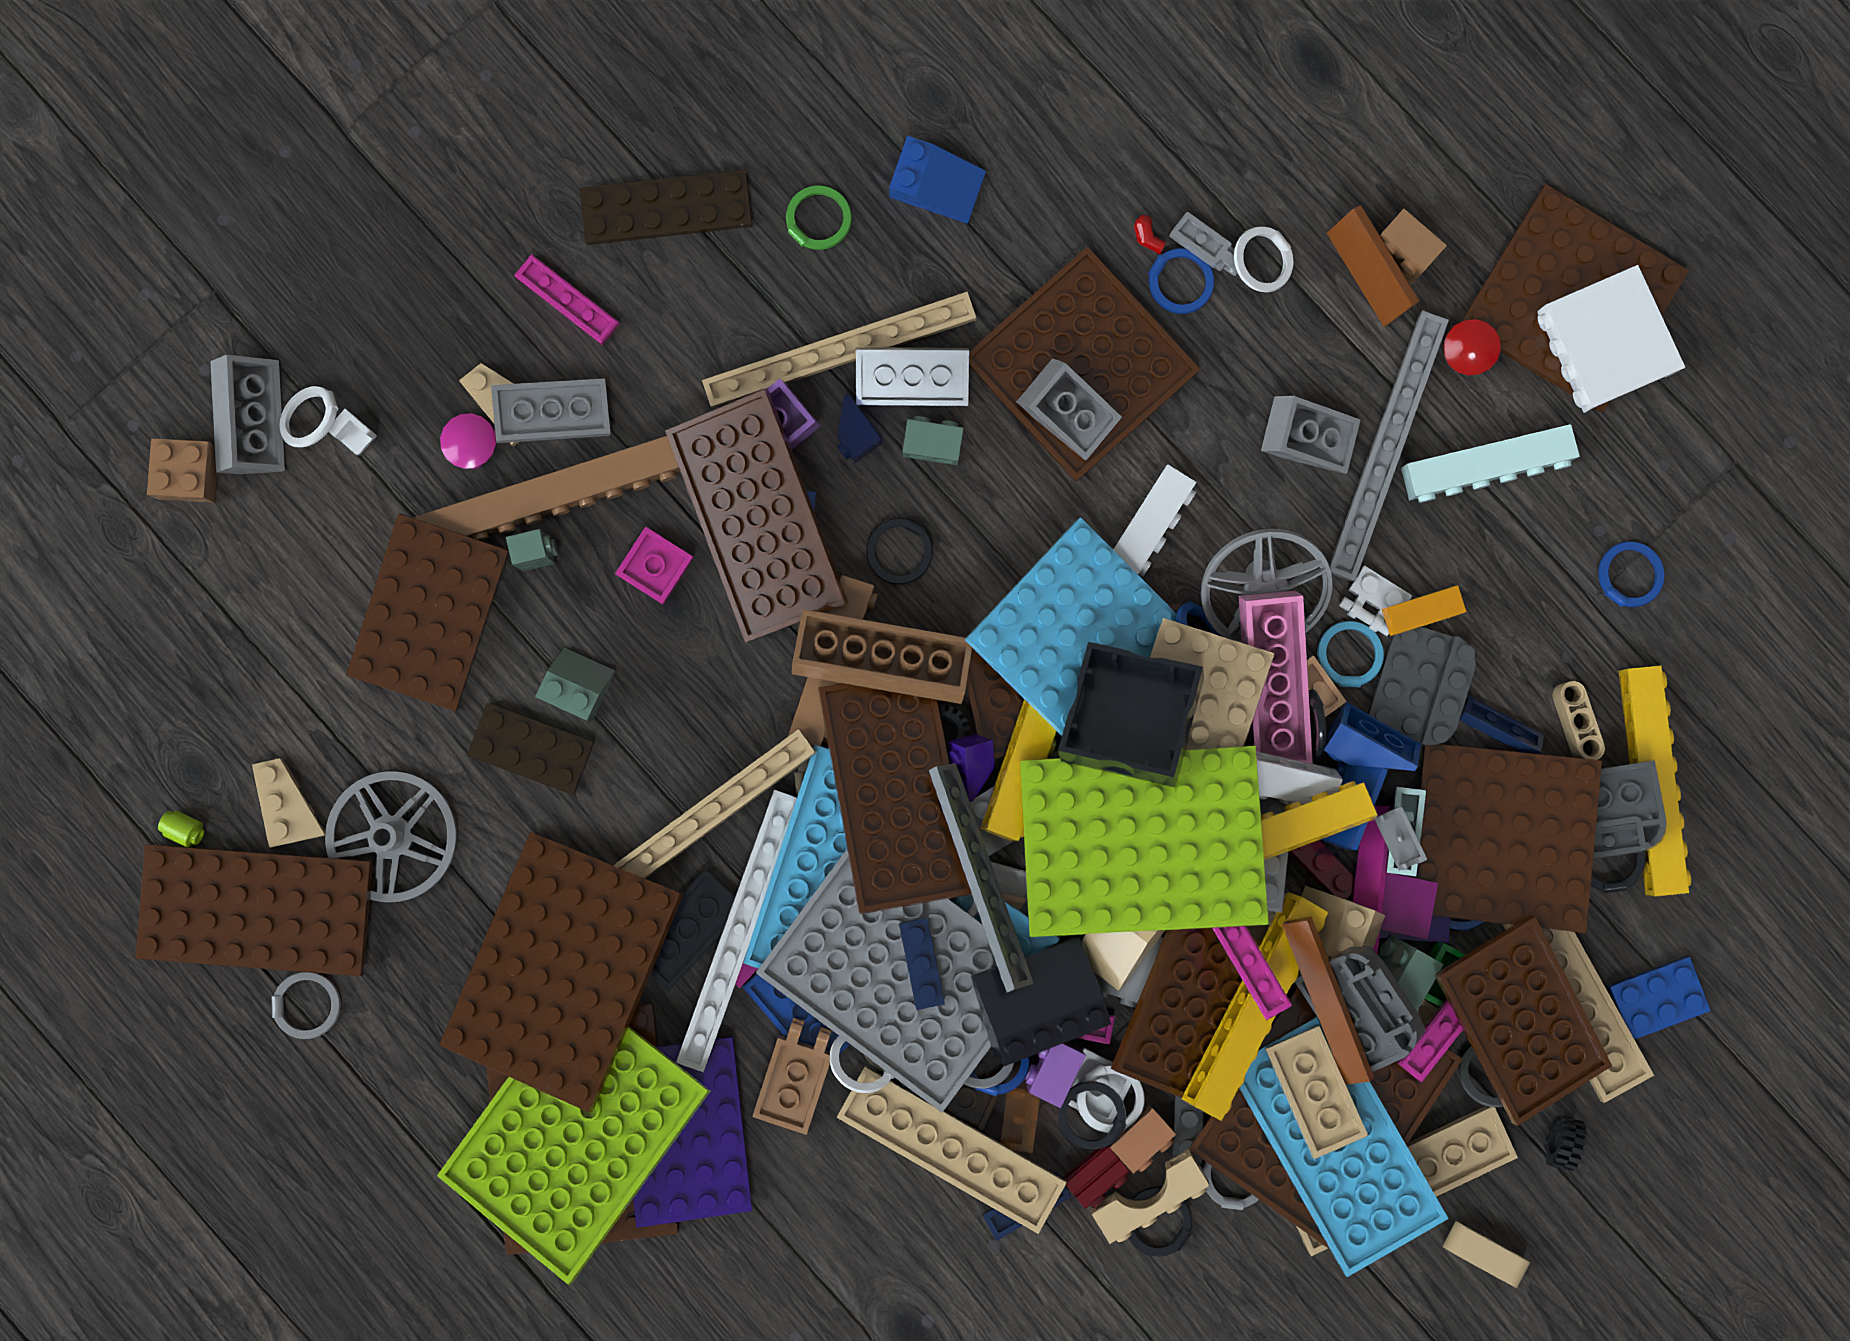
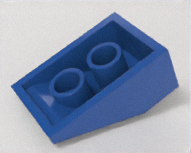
[889,136,986,224]
[1324,702,1421,771]

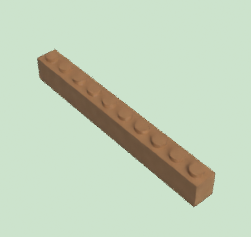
[413,436,681,541]

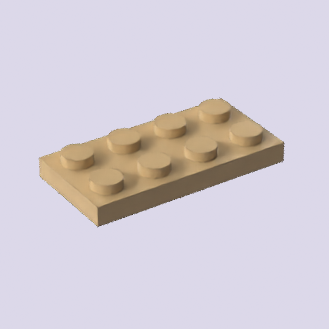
[1265,1026,1368,1159]

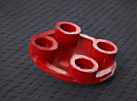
[1443,319,1501,375]

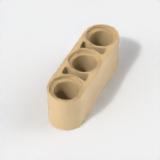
[1552,681,1605,760]
[1443,1221,1530,1288]

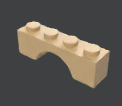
[1091,1149,1210,1244]

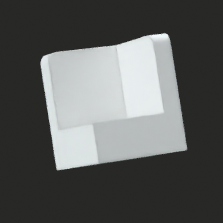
[329,409,377,455]

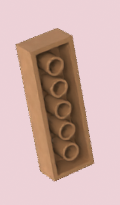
[792,609,972,704]

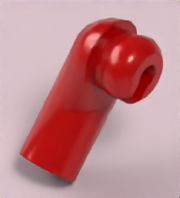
[1134,215,1166,254]

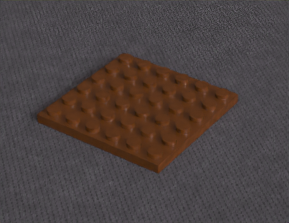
[1460,184,1689,413]
[969,247,1200,483]
[1412,744,1602,933]

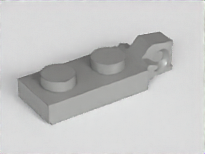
[1169,212,1237,276]

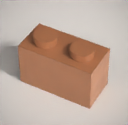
[1109,1105,1176,1174]

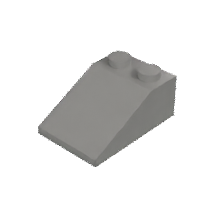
[1017,358,1122,460]
[1261,396,1360,474]

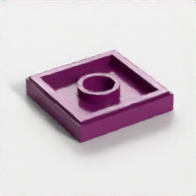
[1380,873,1438,940]

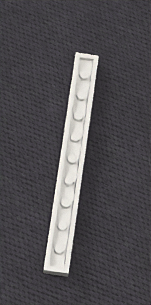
[676,790,797,1072]

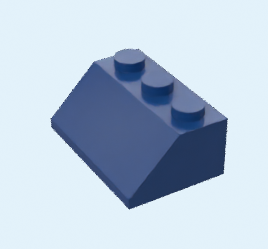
[1320,761,1388,850]

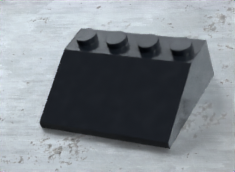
[971,935,1111,1066]

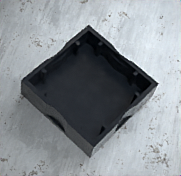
[1058,642,1204,788]

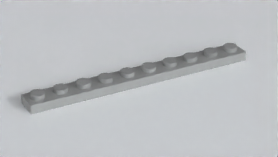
[1329,310,1449,582]

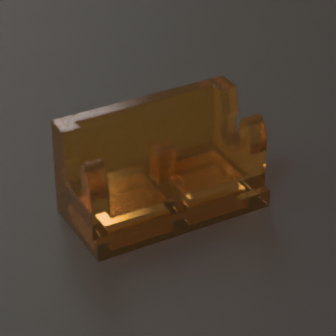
[1000,1088,1040,1153]

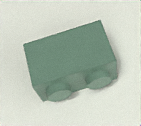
[902,416,963,466]
[506,529,558,571]

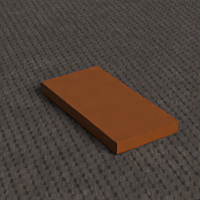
[1327,205,1419,327]

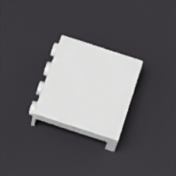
[1537,265,1685,413]

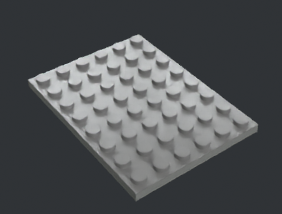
[756,850,1025,1113]

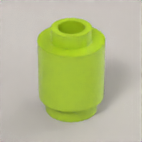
[158,810,205,848]

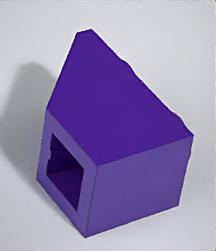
[948,734,994,802]

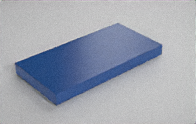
[743,974,850,1054]

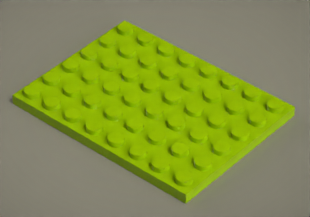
[1020,746,1269,937]
[437,1026,711,1285]

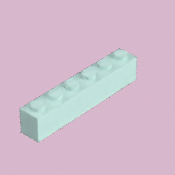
[1401,424,1580,503]

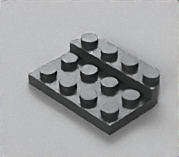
[1367,627,1476,746]
[1593,760,1667,859]
[1295,945,1425,1072]

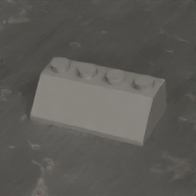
[211,355,285,474]

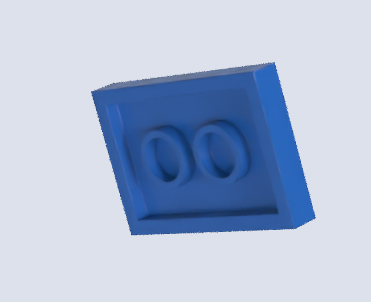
[1607,956,1711,1040]

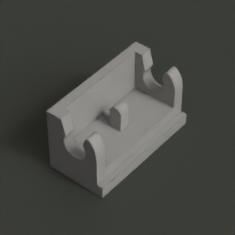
[1375,806,1427,871]

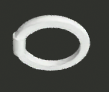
[1234,226,1293,292]
[279,386,338,447]
[830,1036,894,1093]
[1076,1064,1145,1133]

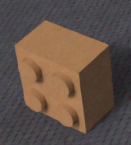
[1380,209,1447,285]
[147,438,217,503]

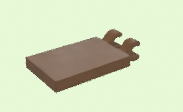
[752,1017,832,1135]

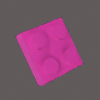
[615,527,694,605]

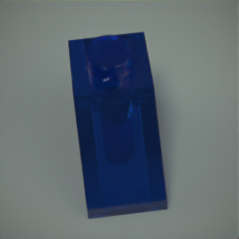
[837,394,882,463]

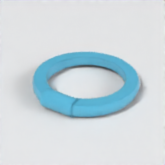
[1317,621,1384,688]

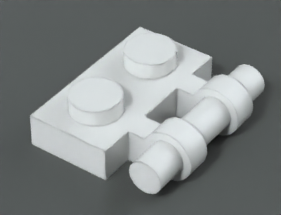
[1339,566,1412,636]

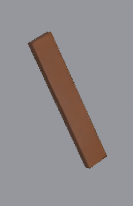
[1282,916,1374,1085]

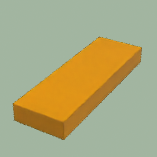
[1382,585,1466,636]

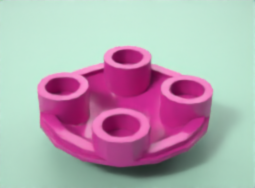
[440,413,496,469]

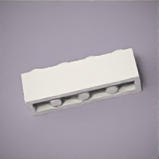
[1113,464,1196,577]
[1256,751,1343,805]

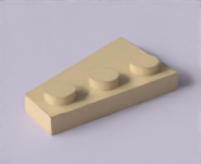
[459,363,519,447]
[252,758,326,848]

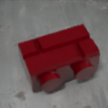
[1062,1146,1130,1209]

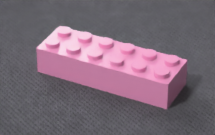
[1239,591,1313,764]

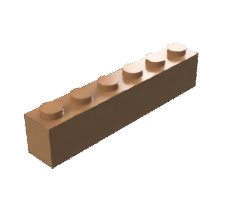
[788,575,878,747]

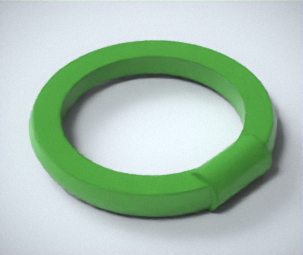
[786,185,852,250]

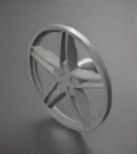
[1201,529,1333,643]
[325,772,457,902]

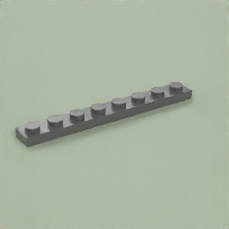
[929,763,1034,992]

